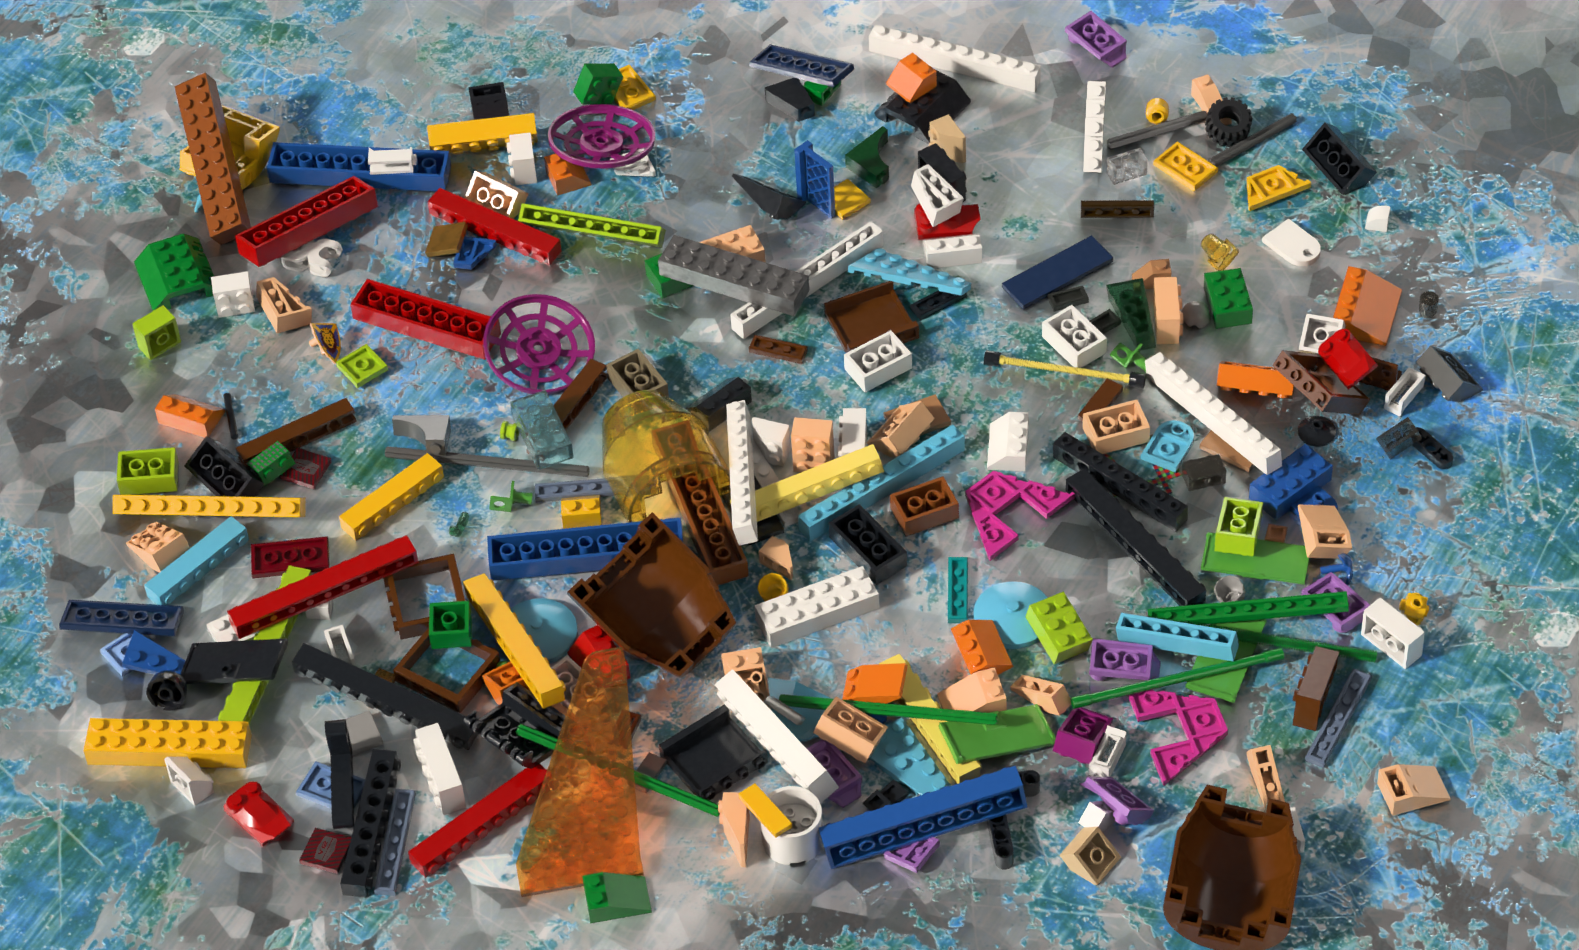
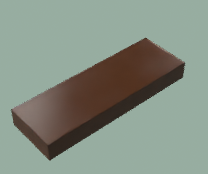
[749,335,808,364]
[1078,378,1123,422]

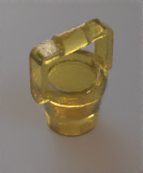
[1201,234,1239,271]

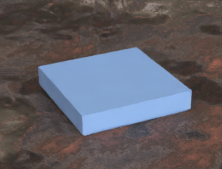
[100,633,133,677]

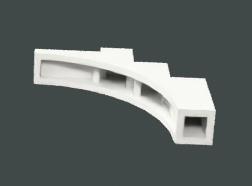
[1083,81,1106,173]

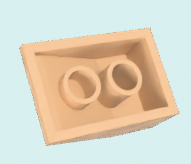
[937,667,1007,713]
[718,792,750,867]

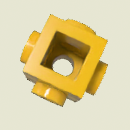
[1399,593,1429,625]

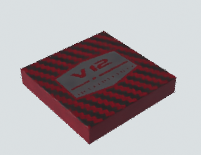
[280,448,331,490]
[299,828,351,874]

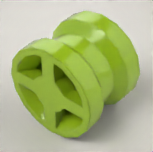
[500,421,520,442]

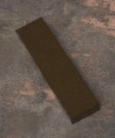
[1081,200,1154,218]

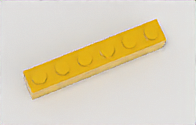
[339,453,444,541]

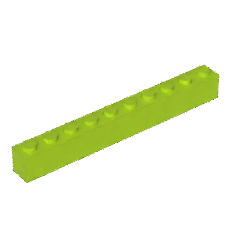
[218,566,312,724]

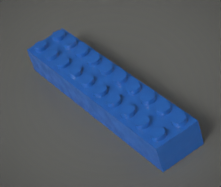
[267,142,451,191]
[487,517,683,581]
[818,766,1028,869]

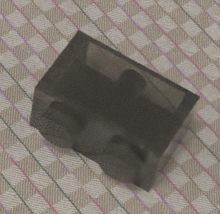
[1376,417,1422,460]
[1182,454,1226,491]

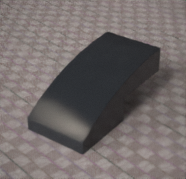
[862,779,908,811]

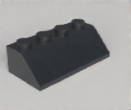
[1302,122,1377,195]
[184,436,264,497]

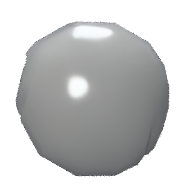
[1181,301,1211,329]
[1214,575,1246,603]

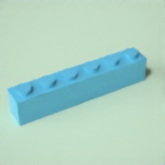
[144,516,249,605]
[1116,613,1239,662]

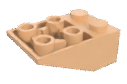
[1298,504,1352,559]
[126,522,190,573]
[721,647,769,712]
[1377,764,1451,816]

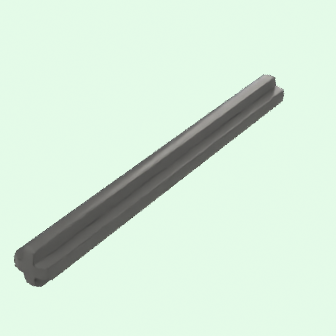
[1107,110,1207,149]
[1209,113,1297,167]

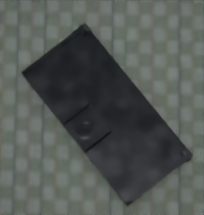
[180,638,288,684]

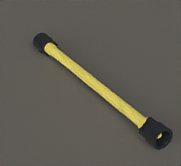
[984,350,1146,388]

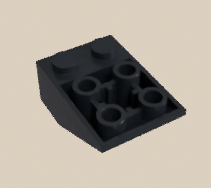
[468,82,510,120]

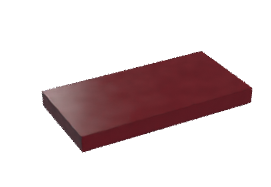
[251,536,330,579]

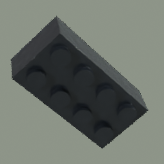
[828,504,907,585]

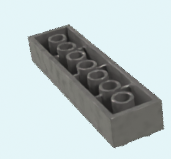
[658,235,810,316]

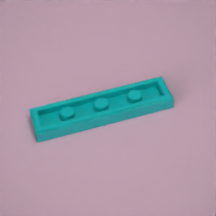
[948,557,968,623]

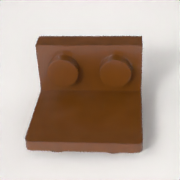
[1359,357,1402,391]

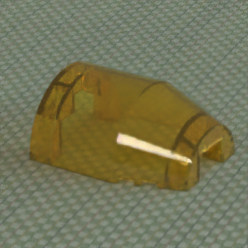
[602,390,731,523]

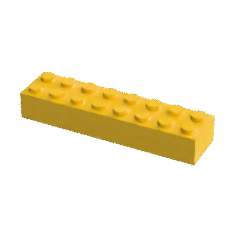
[83,718,252,768]

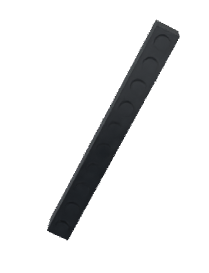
[1066,469,1206,606]
[292,643,478,750]

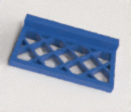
[794,140,836,219]

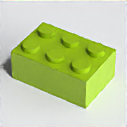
[117,447,179,494]
[1214,497,1263,556]
[1025,591,1093,665]

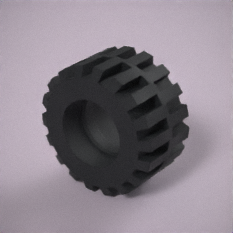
[1205,97,1253,147]

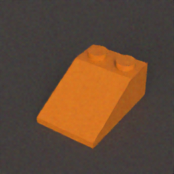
[842,663,908,704]

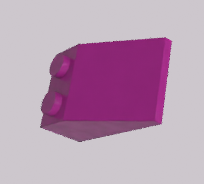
[1053,707,1113,764]

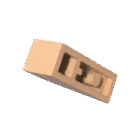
[1191,74,1232,126]
[1010,675,1071,716]
[1246,745,1285,808]

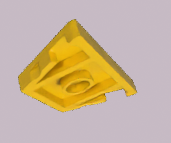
[1246,165,1311,211]

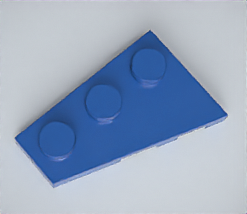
[122,630,185,675]

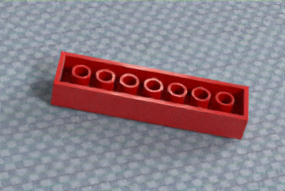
[235,176,378,267]
[350,279,501,360]

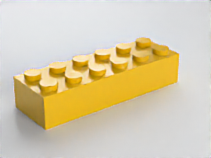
[427,113,538,155]

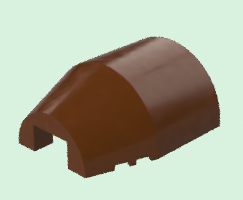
[567,512,736,678]
[1163,785,1301,950]

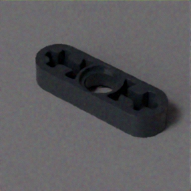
[1409,427,1453,470]

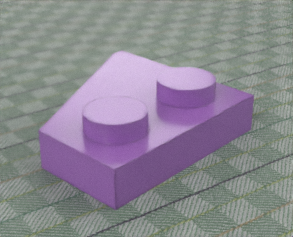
[884,837,940,873]

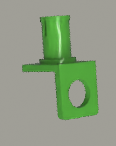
[1110,343,1147,372]
[489,481,533,512]

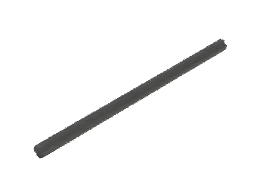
[385,446,590,477]

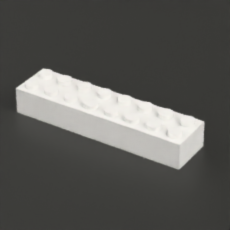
[715,669,839,803]

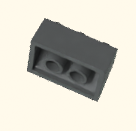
[1416,345,1483,403]

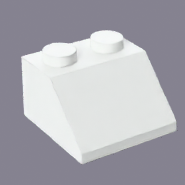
[1299,314,1346,354]
[752,417,791,466]
[164,756,214,806]

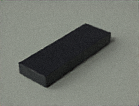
[910,290,967,320]

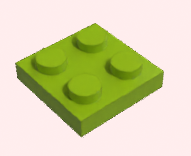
[336,344,388,389]

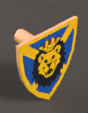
[309,323,341,364]

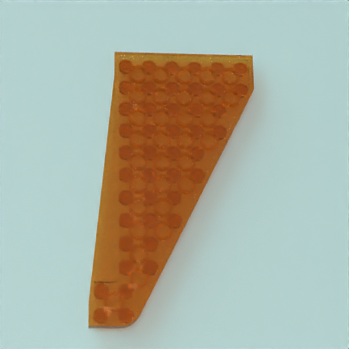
[516,647,644,897]

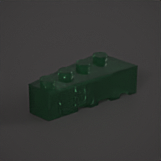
[1106,278,1156,351]

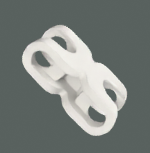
[281,238,343,277]

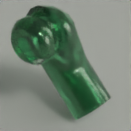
[449,512,470,537]

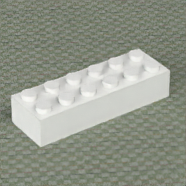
[754,566,879,648]

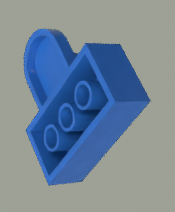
[1249,444,1338,520]

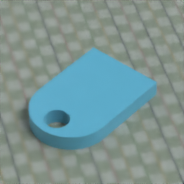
[1141,420,1194,473]

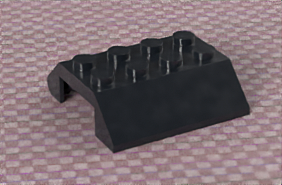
[874,69,971,144]
[463,682,575,769]

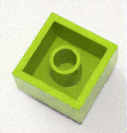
[132,305,181,360]

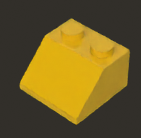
[561,495,602,529]

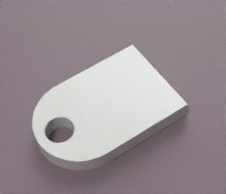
[1262,219,1320,266]

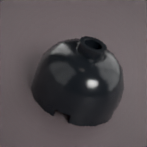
[146,670,187,711]

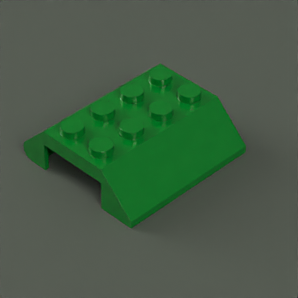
[134,233,214,310]

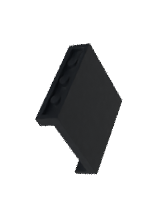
[659,704,768,800]

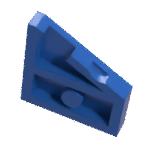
[453,236,497,270]

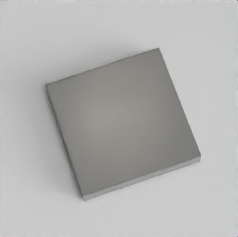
[764,696,805,725]
[346,711,383,755]

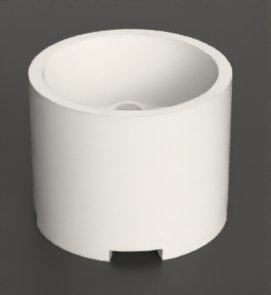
[760,786,823,865]

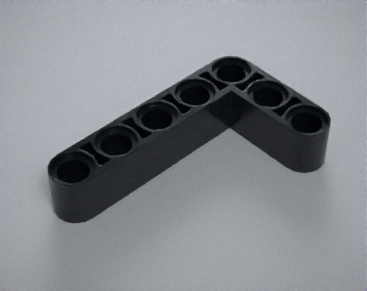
[325,719,354,829]
[987,770,1040,870]

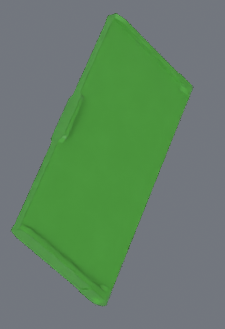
[1201,532,1309,585]
[1186,619,1267,703]
[939,704,1056,764]

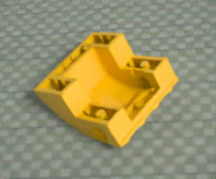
[179,105,280,190]

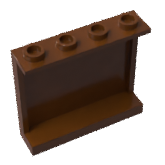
[824,281,919,353]

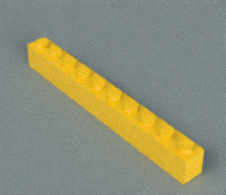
[113,494,306,517]
[463,573,566,709]

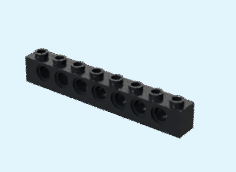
[1053,432,1188,532]
[340,749,401,897]

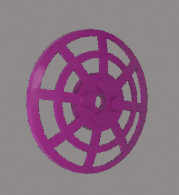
[548,104,655,169]
[483,294,595,395]

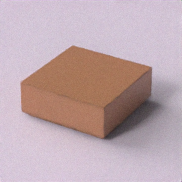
[1265,523,1288,543]

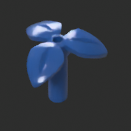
[1320,553,1353,585]

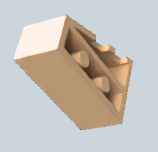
[256,277,312,333]

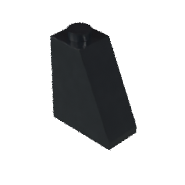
[765,78,815,122]

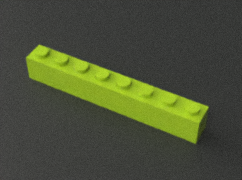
[518,203,666,248]

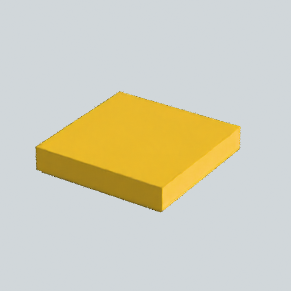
[820,179,871,220]

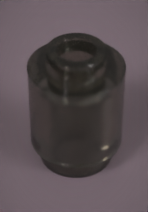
[1419,291,1439,319]

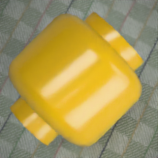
[1145,98,1169,124]

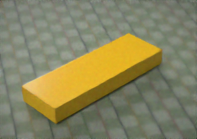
[738,783,792,838]

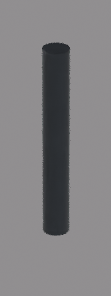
[223,393,238,440]

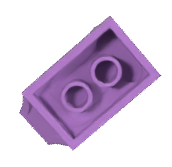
[1065,11,1127,68]
[1301,572,1370,633]
[1089,638,1161,681]
[806,740,862,808]
[1080,777,1154,825]

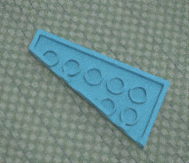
[848,248,971,295]
[868,717,951,795]

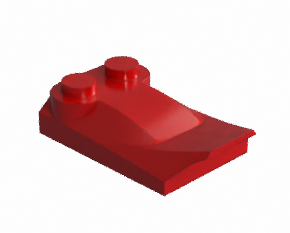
[914,203,981,240]
[1318,329,1378,390]
[223,781,294,846]

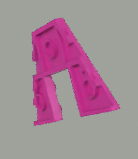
[965,471,1075,561]
[1127,689,1228,786]

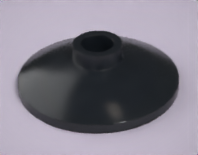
[1298,416,1336,447]

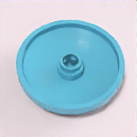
[973,581,1047,649]
[511,598,578,664]

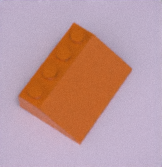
[1333,266,1402,346]

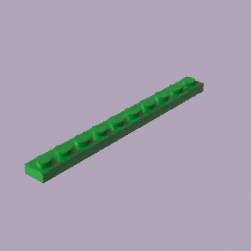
[1148,591,1349,625]

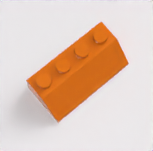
[1216,361,1295,398]

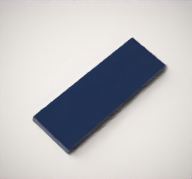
[749,44,854,87]
[1002,235,1113,310]
[59,600,184,636]

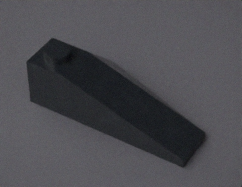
[732,173,806,220]

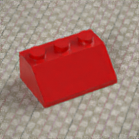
[567,625,630,690]

